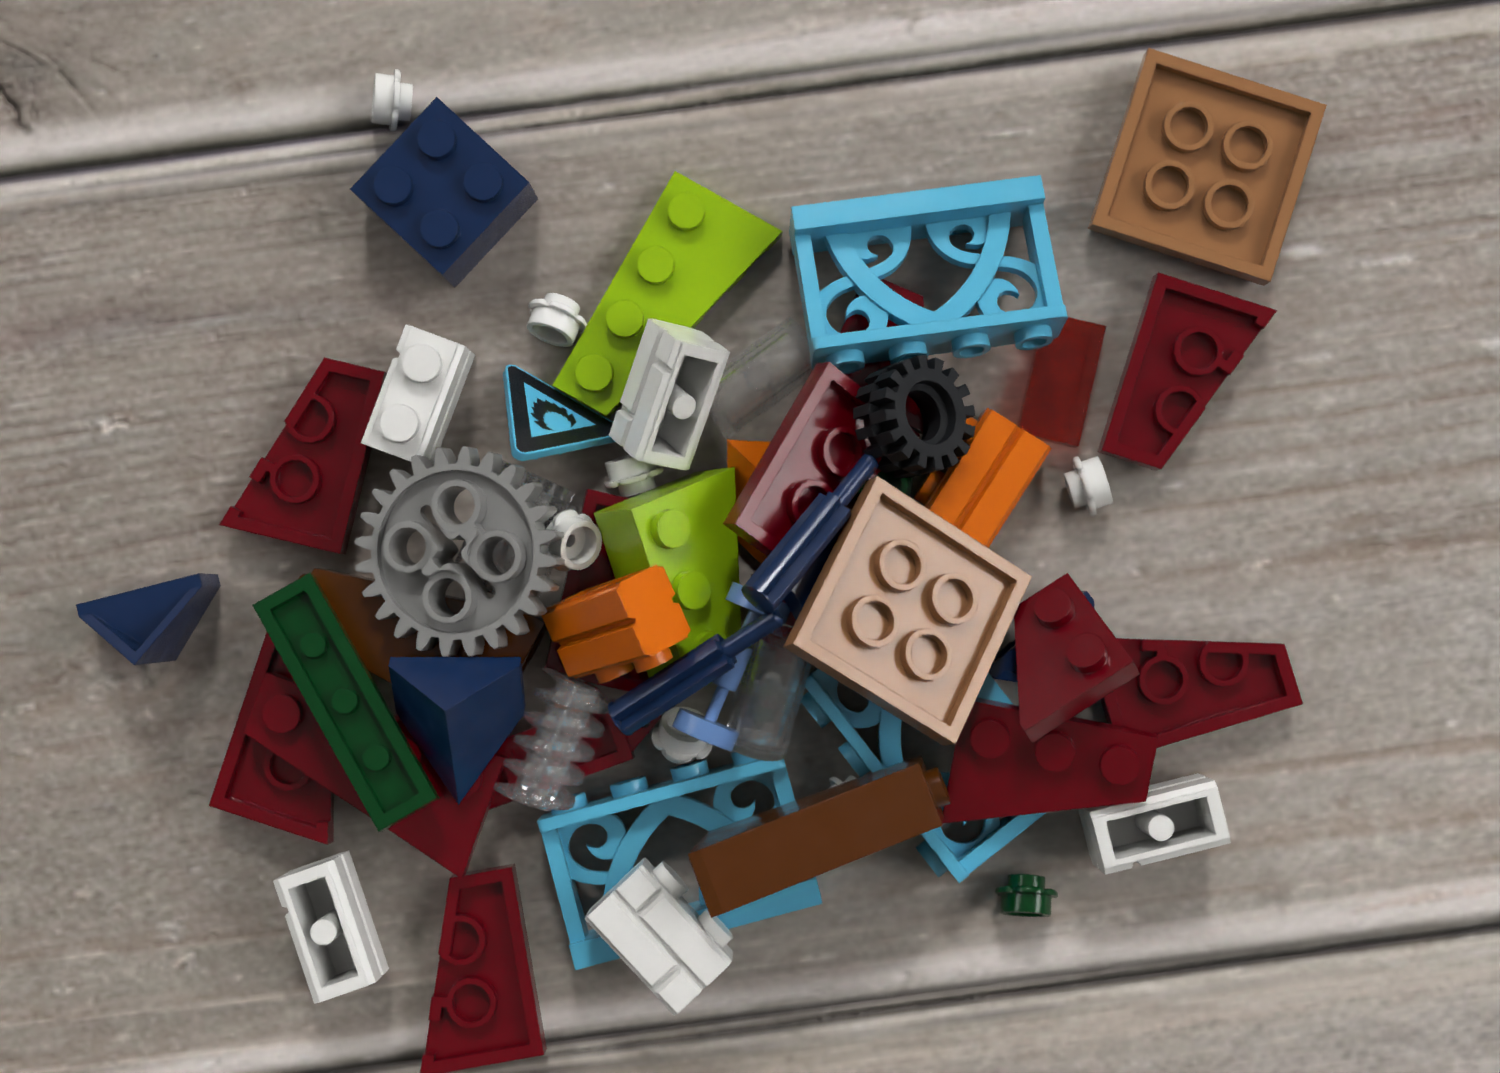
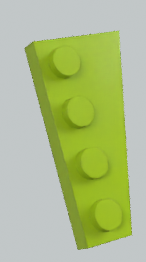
[553,171,783,418]

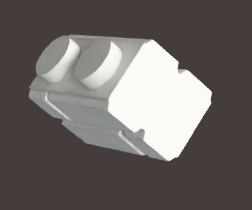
[609,318,730,471]
[361,324,475,465]
[1078,773,1231,875]
[273,850,389,1004]
[584,857,733,1016]

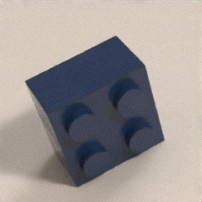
[350,97,538,288]

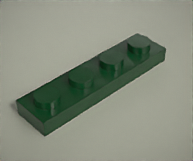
[252,573,440,832]

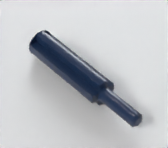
[741,454,878,614]
[608,610,784,736]

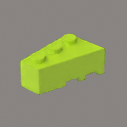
[594,467,741,686]

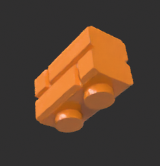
[914,408,1052,548]
[541,564,691,684]

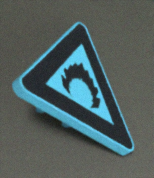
[503,365,615,461]

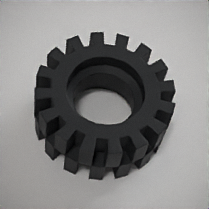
[853,355,975,479]

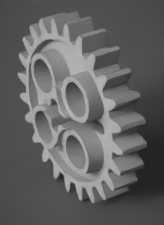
[355,446,565,657]

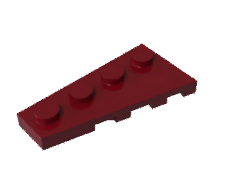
[243,672,508,879]

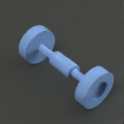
[672,582,791,751]

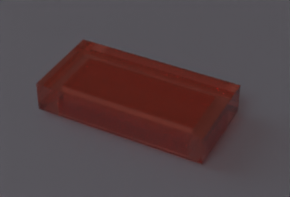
[1017,317,1106,448]

